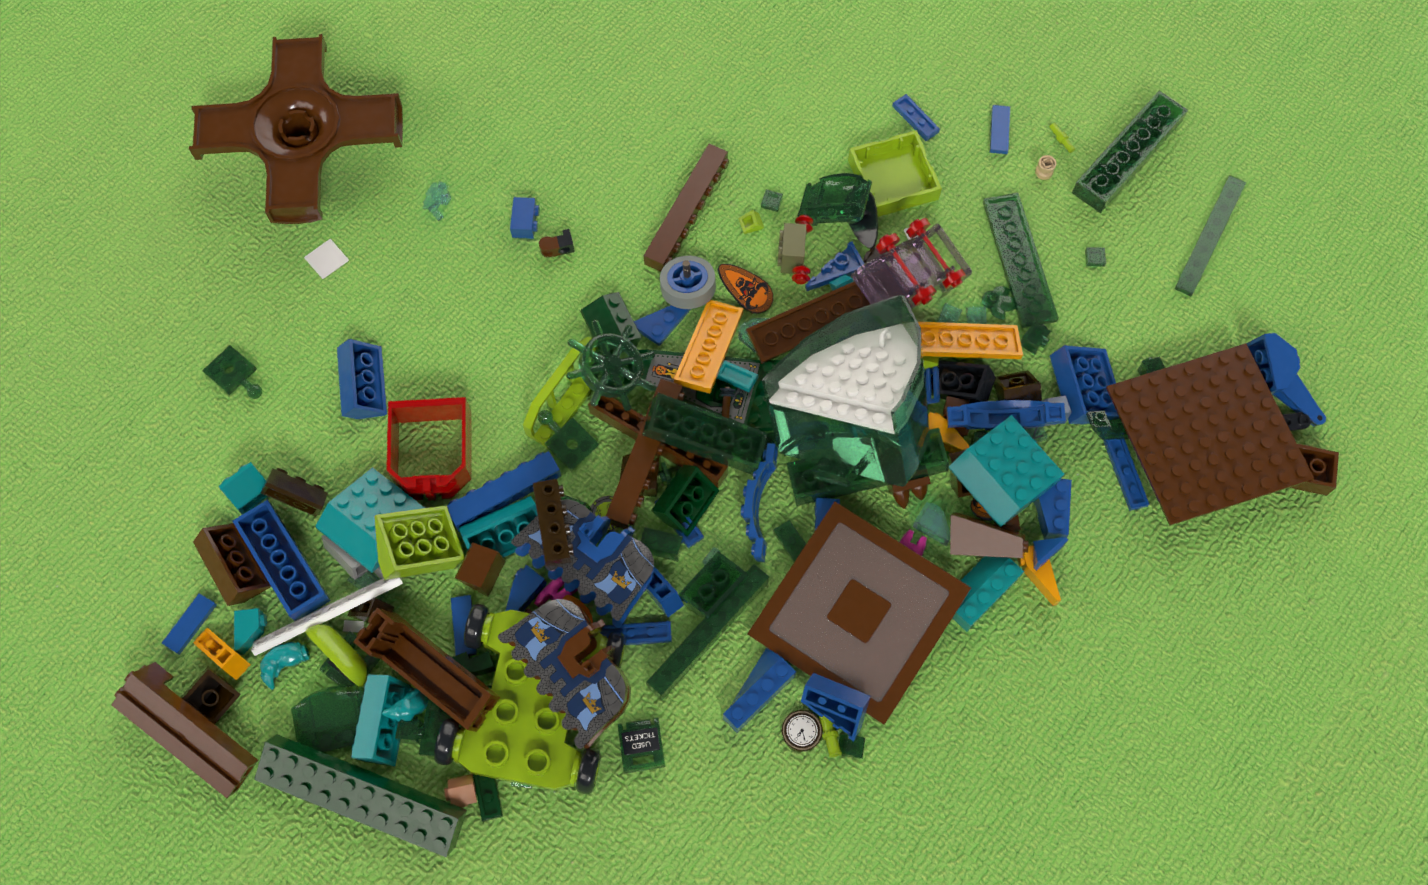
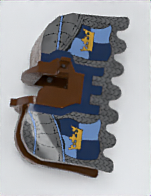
[498,599,631,749]

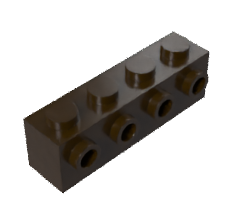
[533,479,574,567]

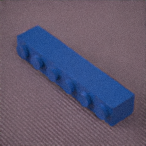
[447,451,561,532]

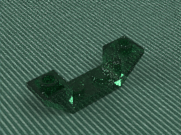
[1086,411,1129,440]

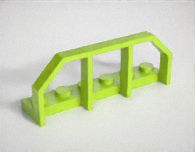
[523,337,613,449]

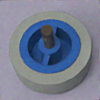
[660,256,716,309]

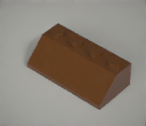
[193,523,271,606]

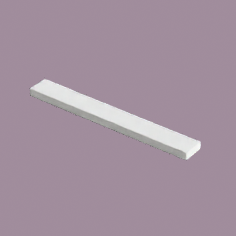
[251,577,403,656]

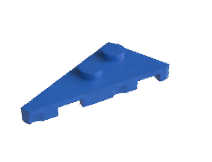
[805,242,866,291]
[634,305,691,346]

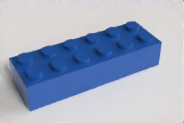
[233,500,331,621]

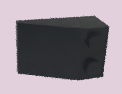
[931,360,996,404]

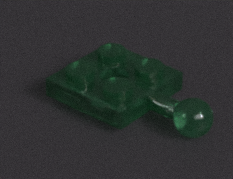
[202,345,262,399]
[538,410,599,472]

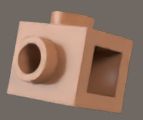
[444,774,477,808]

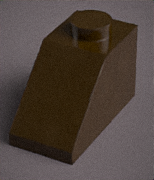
[347,598,394,623]

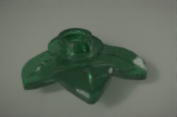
[982,286,1017,320]

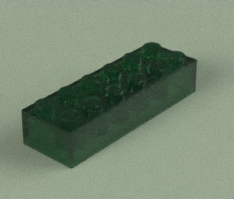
[642,393,768,474]

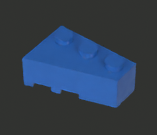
[1033,479,1072,540]
[801,673,871,742]

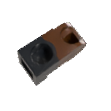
[539,229,575,258]

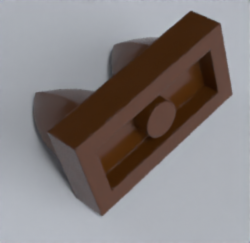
[887,475,931,509]

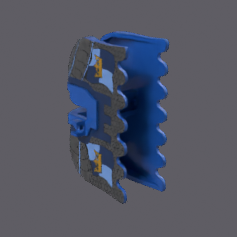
[511,499,654,629]

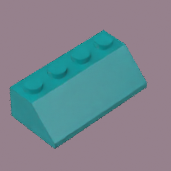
[459,496,538,558]
[952,556,1024,632]
[351,675,411,767]

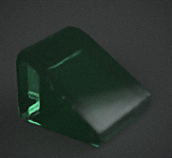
[839,734,865,759]

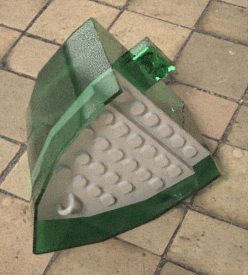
[761,295,930,487]

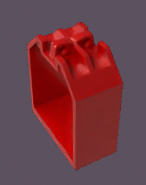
[386,397,472,501]

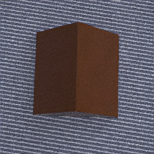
[455,543,506,597]

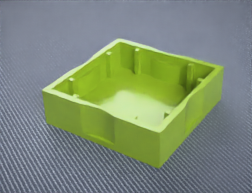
[848,130,942,217]

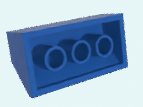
[337,339,387,419]

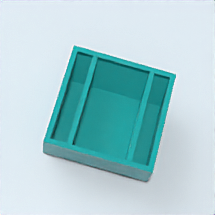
[948,415,1064,527]
[315,467,425,573]

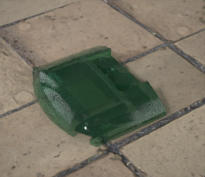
[797,173,872,226]
[291,685,365,752]

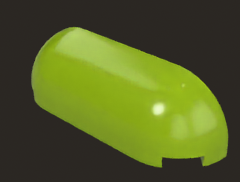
[305,624,367,687]

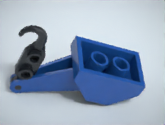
[1246,333,1326,431]

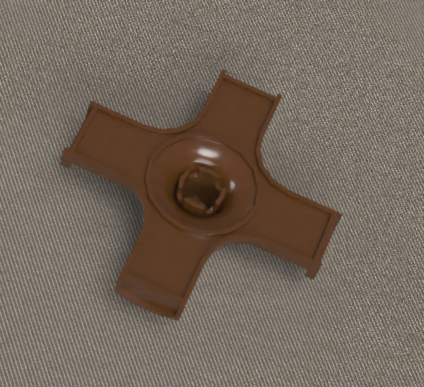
[189,34,403,224]

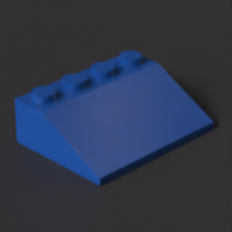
[1049,345,1120,424]

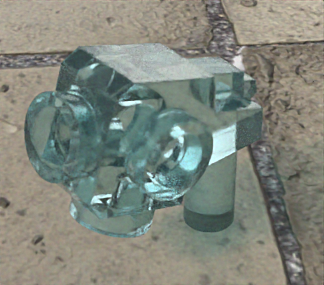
[423,181,451,221]

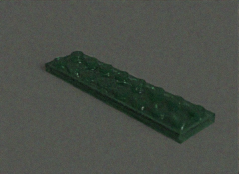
[983,193,1059,328]

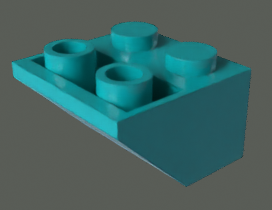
[218,462,268,515]

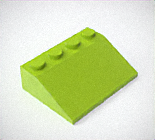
[374,505,465,580]

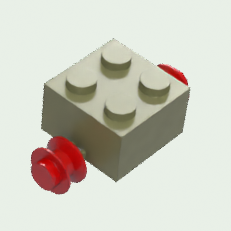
[777,215,813,285]

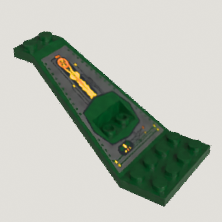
[623,349,799,431]

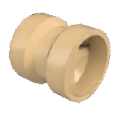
[1035,155,1056,180]

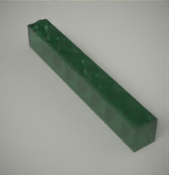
[646,564,769,700]

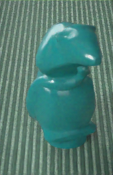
[260,642,310,690]
[382,687,429,722]

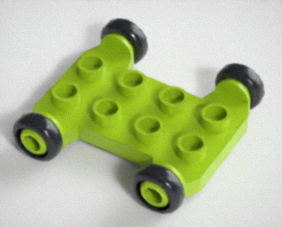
[434,604,626,794]

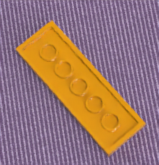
[674,300,744,394]
[907,321,1023,359]

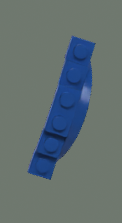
[946,400,1066,431]
[741,443,778,562]

